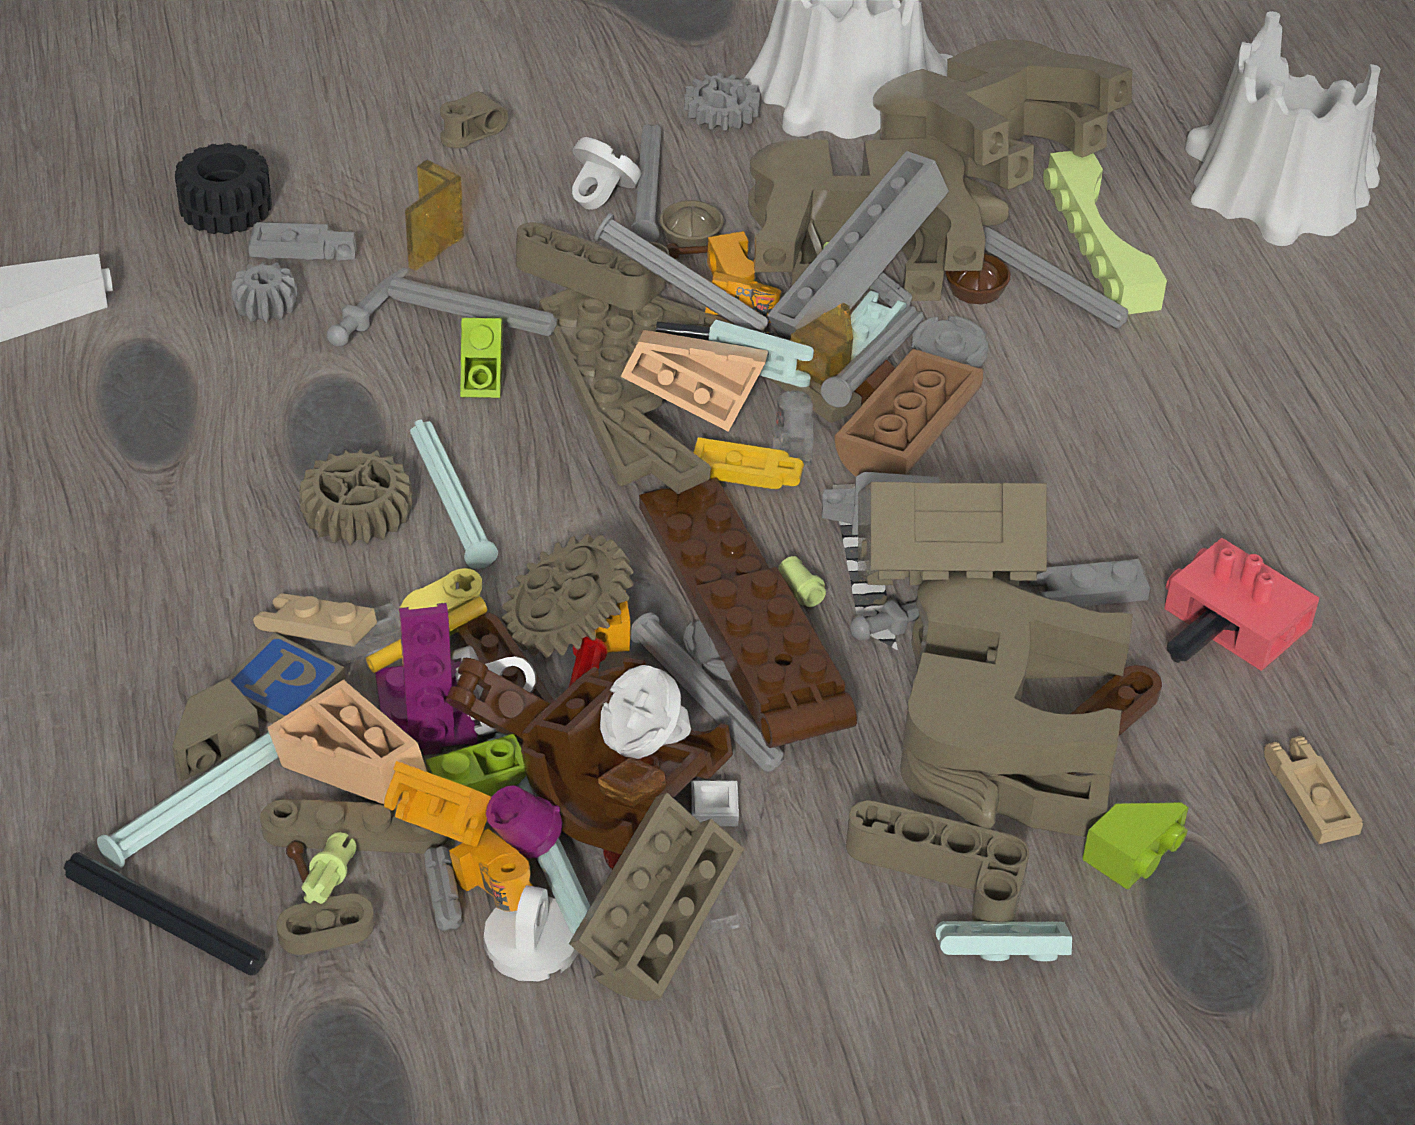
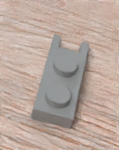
[1030,559,1150,607]

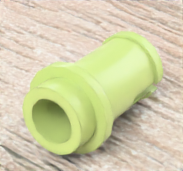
[778,556,826,607]

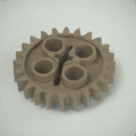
[502,534,634,658]

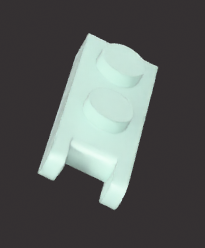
[826,291,906,361]
[709,320,814,387]
[935,921,1072,961]

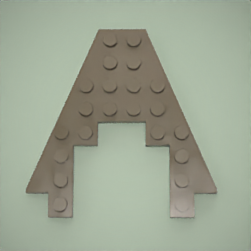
[539,289,862,494]

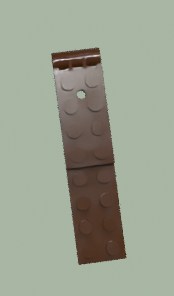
[639,478,857,748]

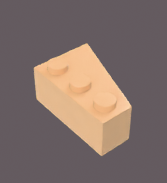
[621,330,768,432]
[267,680,427,805]

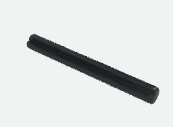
[63,852,266,976]

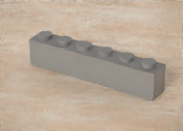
[767,151,949,349]

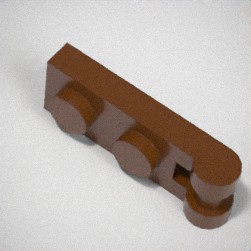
[445,657,550,744]

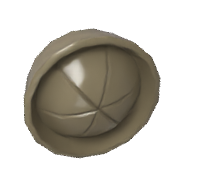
[659,200,724,247]

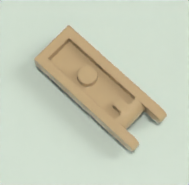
[253,593,377,647]

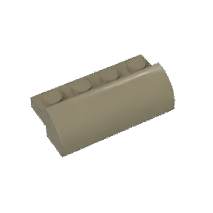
[569,792,745,1001]

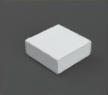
[691,781,739,826]

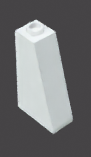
[0,254,113,342]

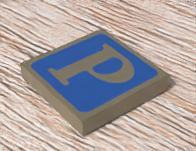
[227,633,346,724]

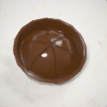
[945,253,1011,305]

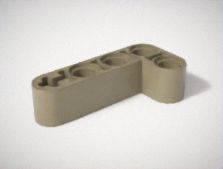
[516,222,669,310]
[846,800,1029,922]

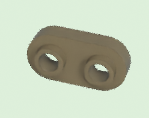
[276,893,375,955]

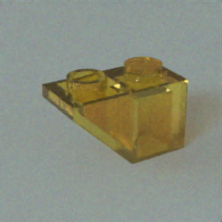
[790,303,853,385]

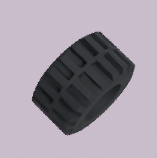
[175,143,272,234]

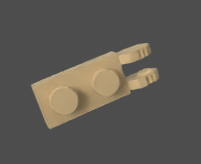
[1264,736,1363,844]

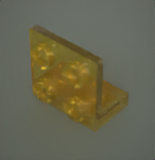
[405,159,464,271]

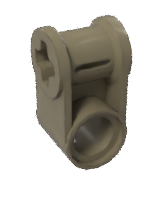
[440,91,508,148]

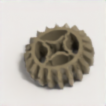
[299,448,413,546]

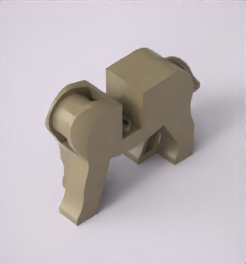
[873,39,1133,190]
[748,138,1009,301]
[900,571,1133,837]

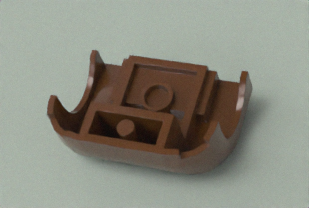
[521,658,733,854]

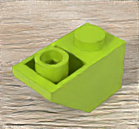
[460,318,503,398]
[426,734,526,797]
[1082,802,1189,890]

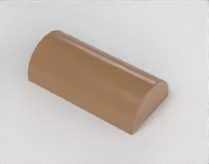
[835,349,983,476]

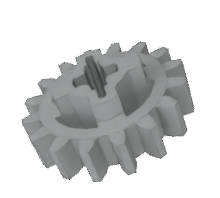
[684,73,760,130]

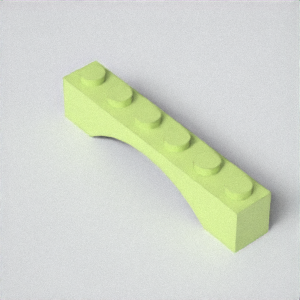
[1043,151,1167,314]

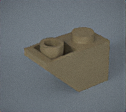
[172,678,260,781]

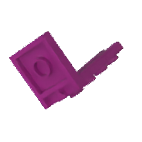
[375,603,478,755]

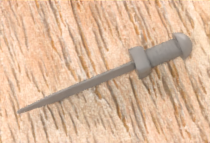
[327,268,408,347]
[850,600,920,641]

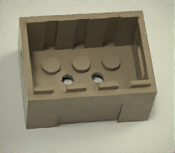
[858,482,1047,586]

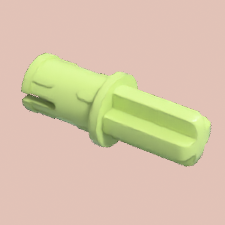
[301,832,357,904]

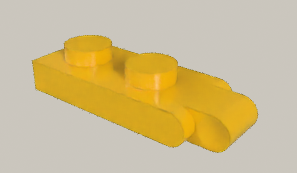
[693,437,804,489]

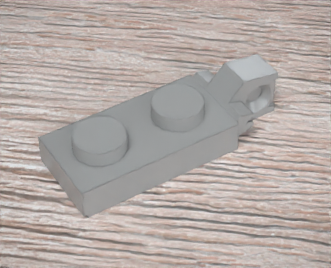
[248,222,357,261]

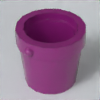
[486,786,562,859]

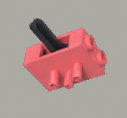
[1164,538,1319,671]

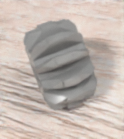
[231,261,298,323]

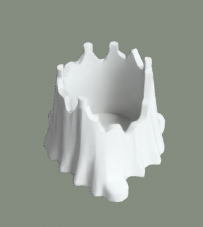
[745,0,953,139]
[1185,11,1381,246]

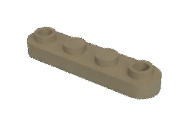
[260,799,448,854]

